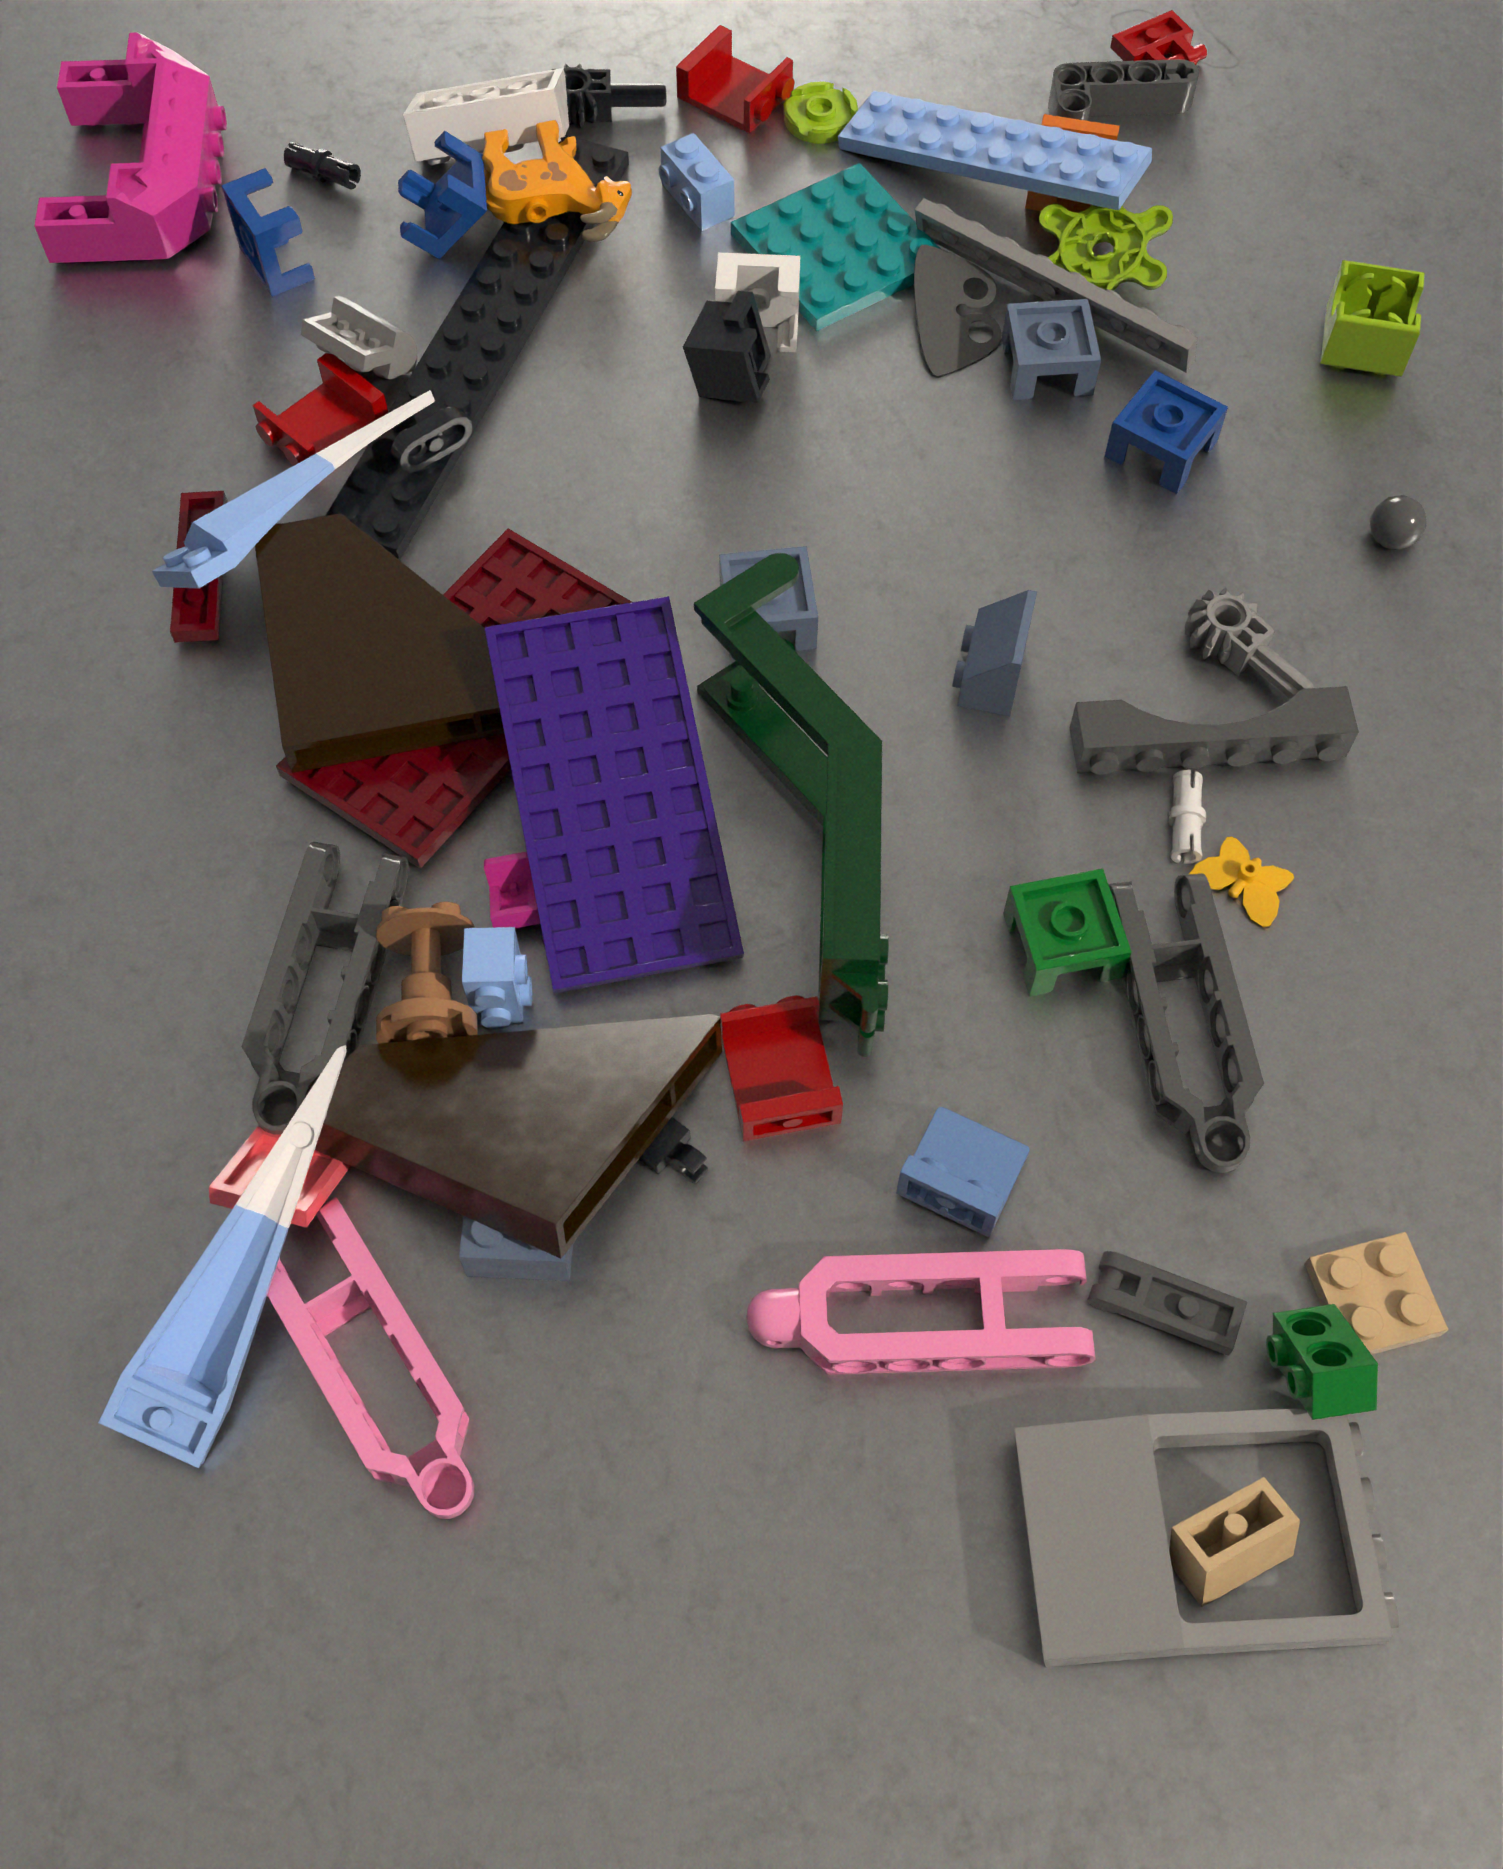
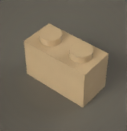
[1169,1477,1300,1607]

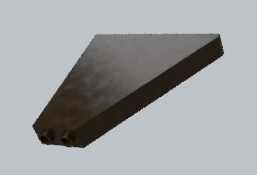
[255,513,504,773]
[297,1014,723,1259]

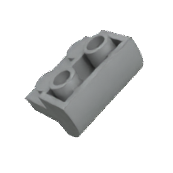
[301,296,417,379]

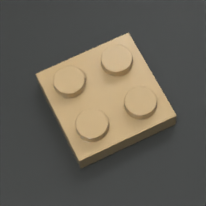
[1304,1232,1449,1355]

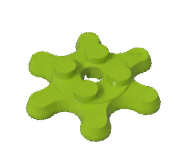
[1039,204,1173,291]

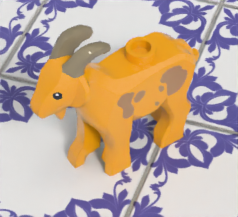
[482,120,632,242]

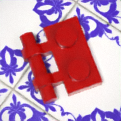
[1110,10,1207,65]

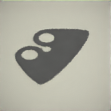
[914,245,1002,376]

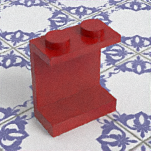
[676,25,795,134]
[252,353,388,466]
[720,995,843,1142]

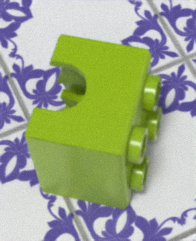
[1320,260,1425,377]

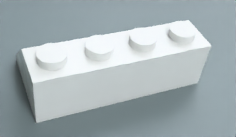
[403,68,569,165]

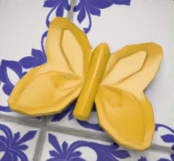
[1188,836,1294,928]

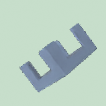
[1001,299,1101,400]
[719,546,818,657]

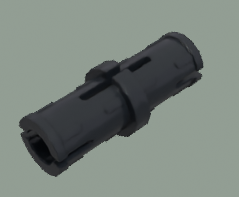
[284,142,361,190]

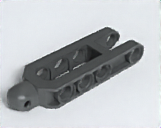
[241,842,409,1135]
[1108,873,1264,1173]

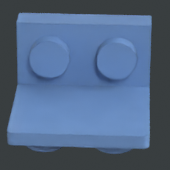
[896,1107,1030,1237]

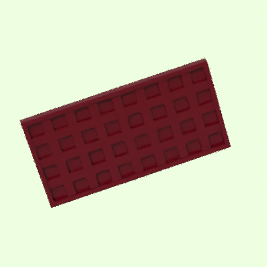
[276,528,632,869]

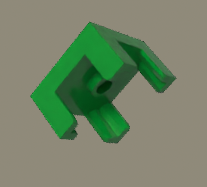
[1003,868,1132,996]

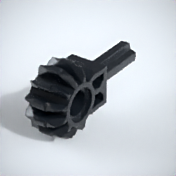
[551,64,667,128]

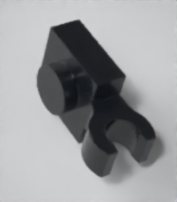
[639,1117,708,1184]

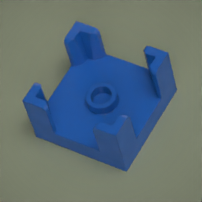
[398,130,487,259]
[221,168,315,297]
[1104,370,1228,494]

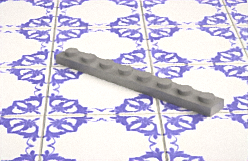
[915,198,1198,373]

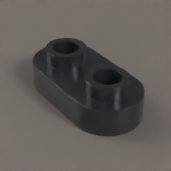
[391,407,472,473]

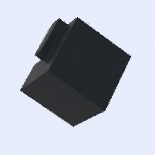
[683,291,771,403]

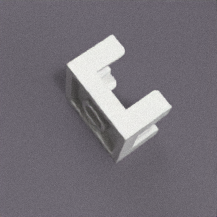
[715,252,800,353]

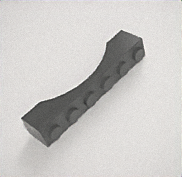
[1069,686,1359,775]

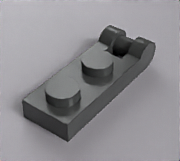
[1088,1251,1247,1356]

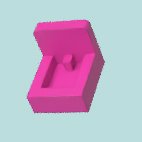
[484,852,540,929]

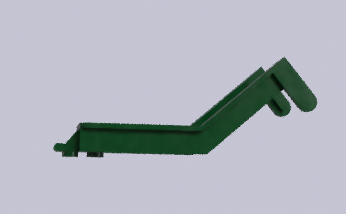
[694,553,889,1057]

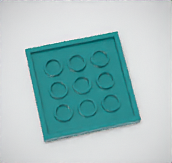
[731,163,941,332]

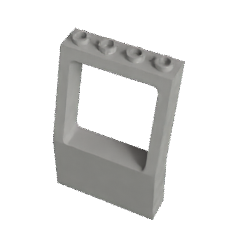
[1014,1408,1399,1667]

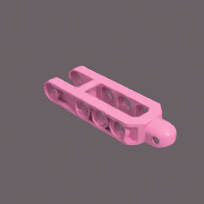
[267,1197,475,1519]
[746,1249,1096,1375]

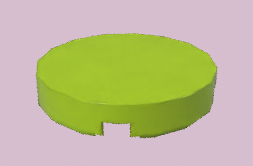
[783,81,858,144]

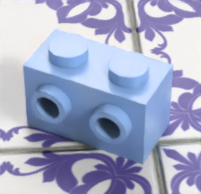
[658,133,735,231]
[462,927,533,1029]

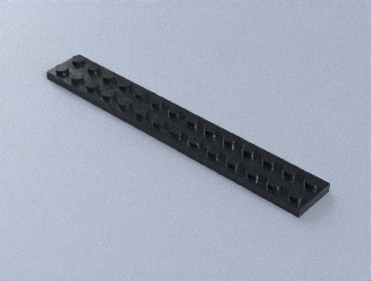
[325,135,629,560]

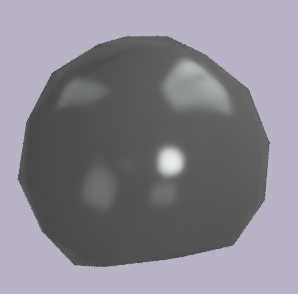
[1370,495,1426,550]

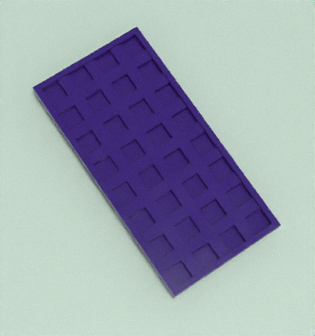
[485,596,744,994]

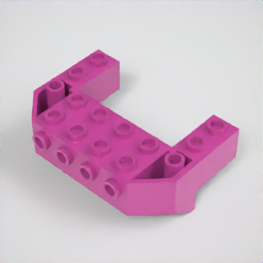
[34,32,227,263]

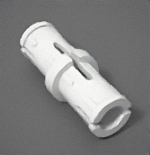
[1168,770,1206,865]

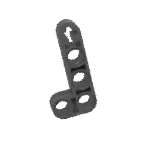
[1048,59,1199,121]

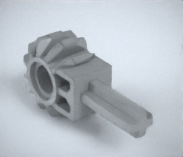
[1185,587,1314,699]

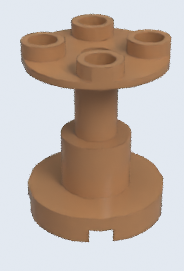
[376,902,478,1044]

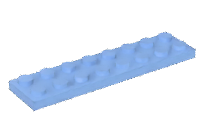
[838,91,1152,211]

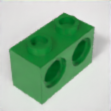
[1266,1304,1378,1420]

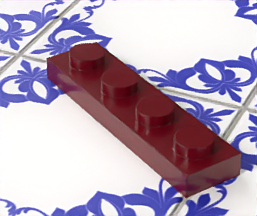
[170,491,228,643]

